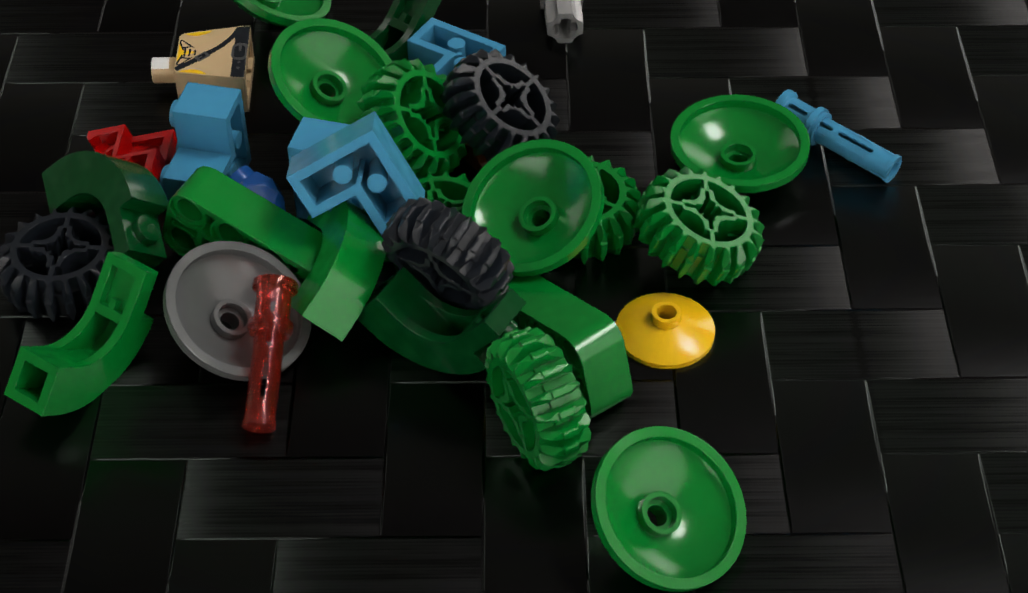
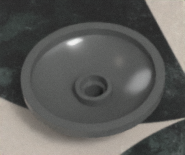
[163,241,311,381]

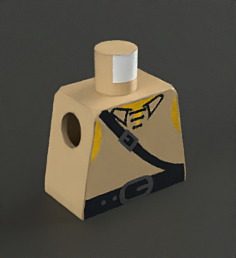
[151,26,255,112]

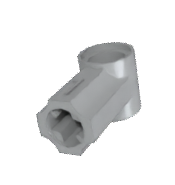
[540,0,583,43]

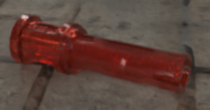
[242,274,299,433]

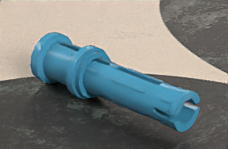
[775,89,902,183]

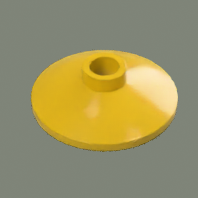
[616,292,715,369]

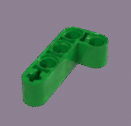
[163,166,323,285]
[508,275,633,419]

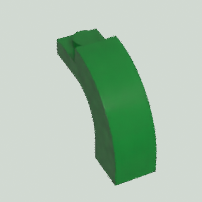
[289,200,386,341]
[4,252,159,417]

